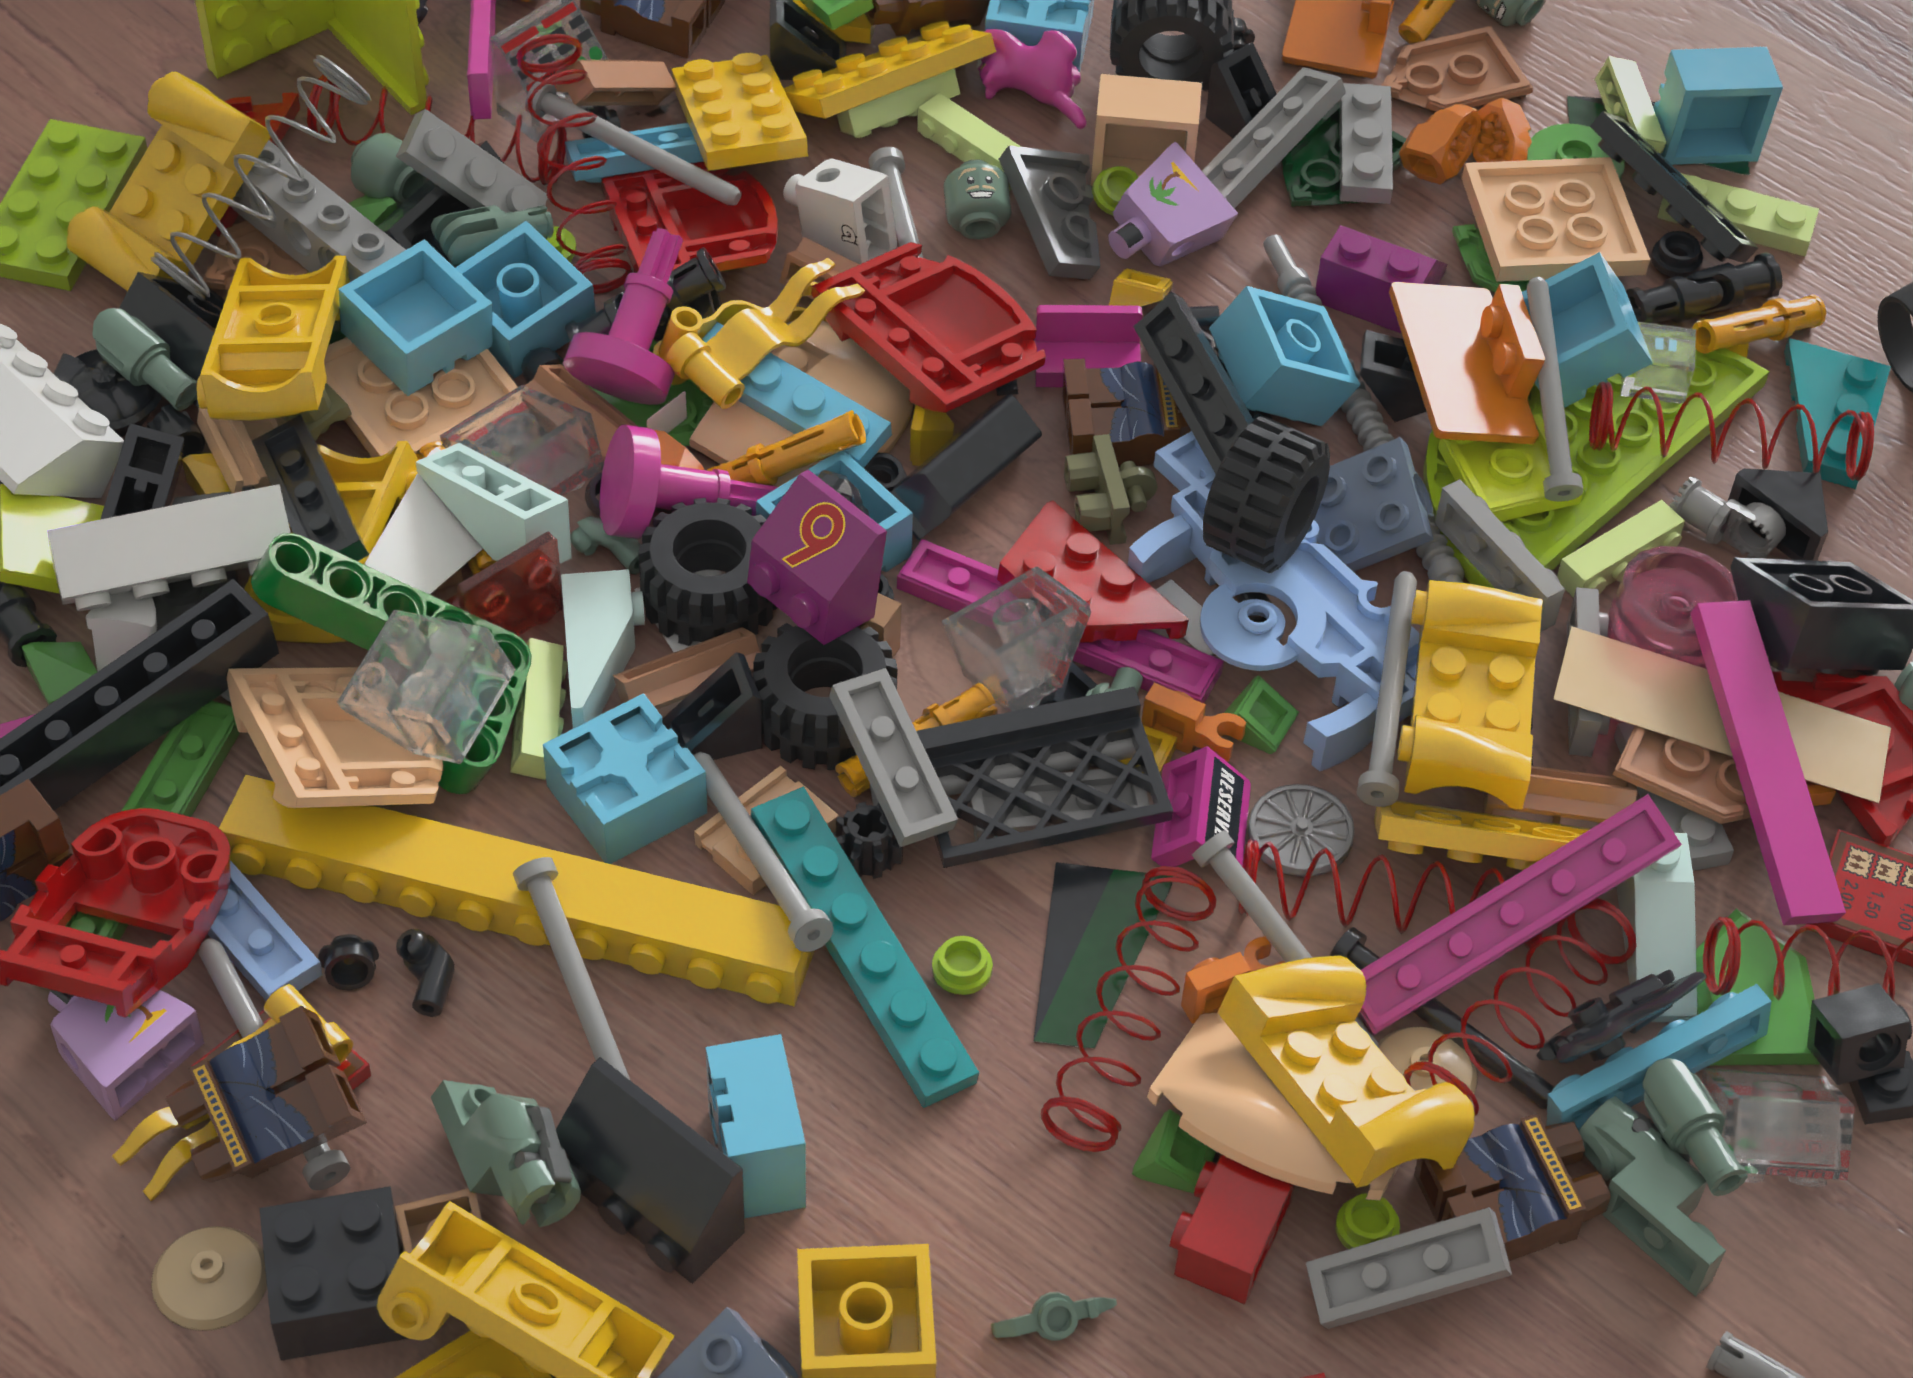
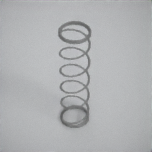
[151,55,371,302]

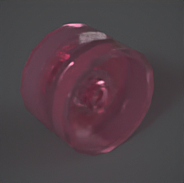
[1607,546,1738,669]

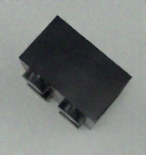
[259,1186,409,1361]

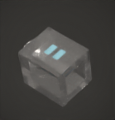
[1620,322,1696,404]

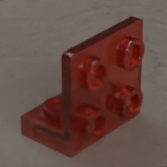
[445,532,564,636]

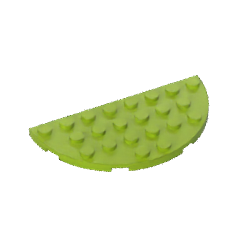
[1423,326,1770,588]

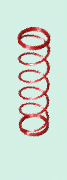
[516,34,633,294]
[307,74,567,186]
[1589,381,1874,481]
[1239,839,1543,949]
[1040,866,1217,1152]
[1403,898,1637,1116]
[1703,917,1913,1001]

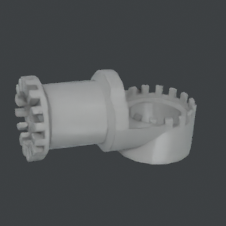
[1669,477,1786,558]

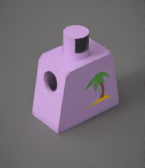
[1108,141,1238,266]
[48,990,204,1121]

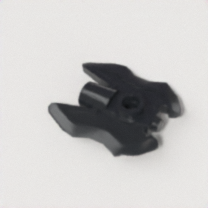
[1536,969,1707,1064]

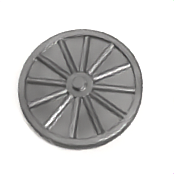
[1248,784,1354,877]

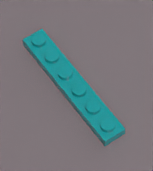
[750,786,980,1108]

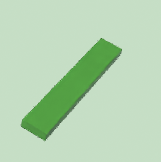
[65,701,240,940]

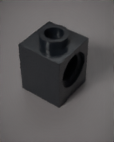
[1807,983,1912,1085]

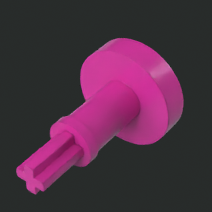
[563,228,683,405]
[600,425,778,539]

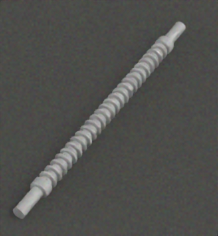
[1263,234,1465,583]

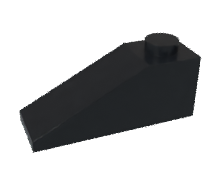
[100,423,185,520]

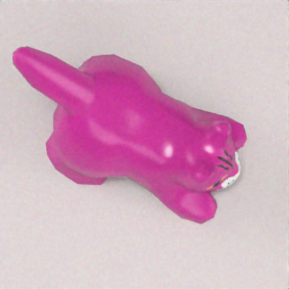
[977,29,1087,129]

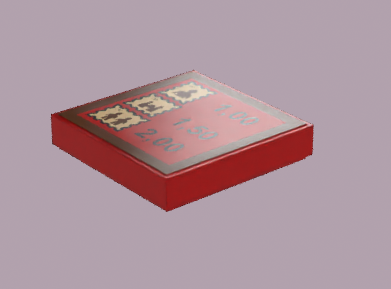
[1806,829,1913,967]

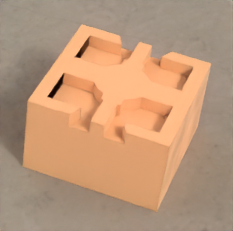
[1091,74,1202,187]

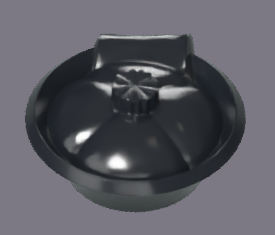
[53,349,162,437]

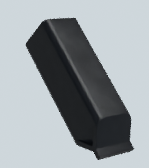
[890,394,1042,541]

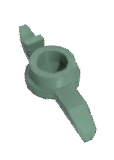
[991,1292,1117,1341]

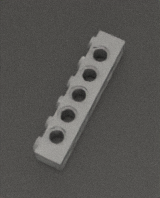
[229,140,406,282]

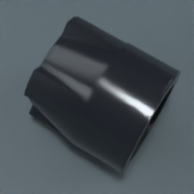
[147,404,205,458]

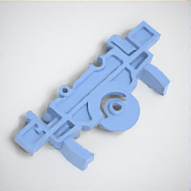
[1128,431,1419,771]

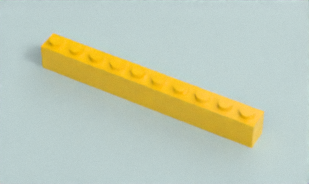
[219,775,815,1007]

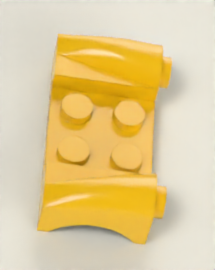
[67,72,271,291]
[197,256,350,421]
[244,441,418,643]
[1397,580,1542,810]
[1217,956,1474,1188]
[377,1201,675,1378]

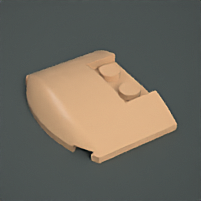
[689,321,913,487]
[227,667,443,808]
[1147,1013,1400,1200]

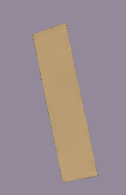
[1553,626,1891,803]

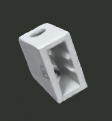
[783,159,898,264]

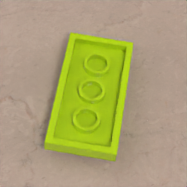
[0,119,147,291]

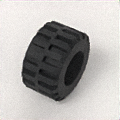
[1110,0,1234,92]
[1203,416,1330,573]
[639,498,778,646]
[752,623,898,770]

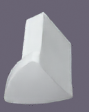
[86,591,157,672]

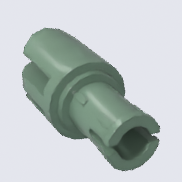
[431,205,554,267]
[92,308,197,411]
[1643,1058,1748,1196]

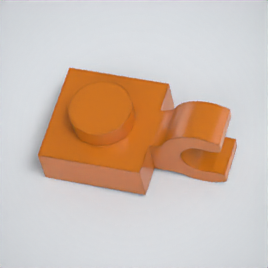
[1141,682,1247,762]
[1181,937,1285,1024]

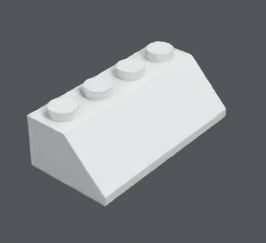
[0,324,124,498]
[47,484,291,611]

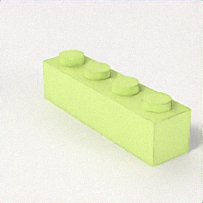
[1595,56,1667,154]
[837,69,961,138]
[917,93,1021,191]
[1557,500,1685,598]
[510,638,568,780]

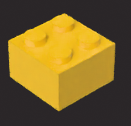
[797,1244,937,1378]

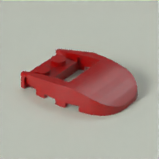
[0,808,231,1018]

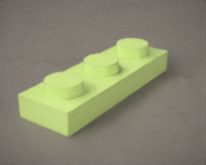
[1657,173,1819,256]

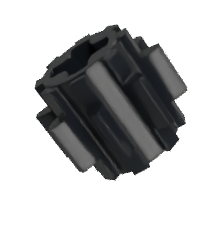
[836,802,903,879]

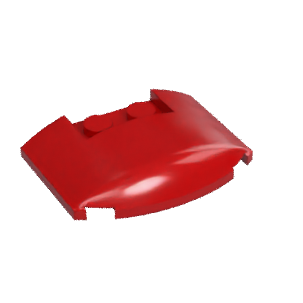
[601,161,778,273]
[811,242,1046,413]

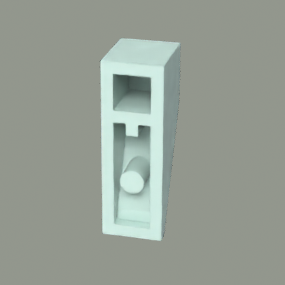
[416,443,572,579]
[561,569,645,729]
[1616,833,1697,1022]

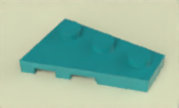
[1784,338,1891,489]

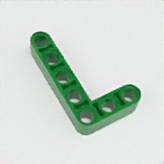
[251,533,532,794]

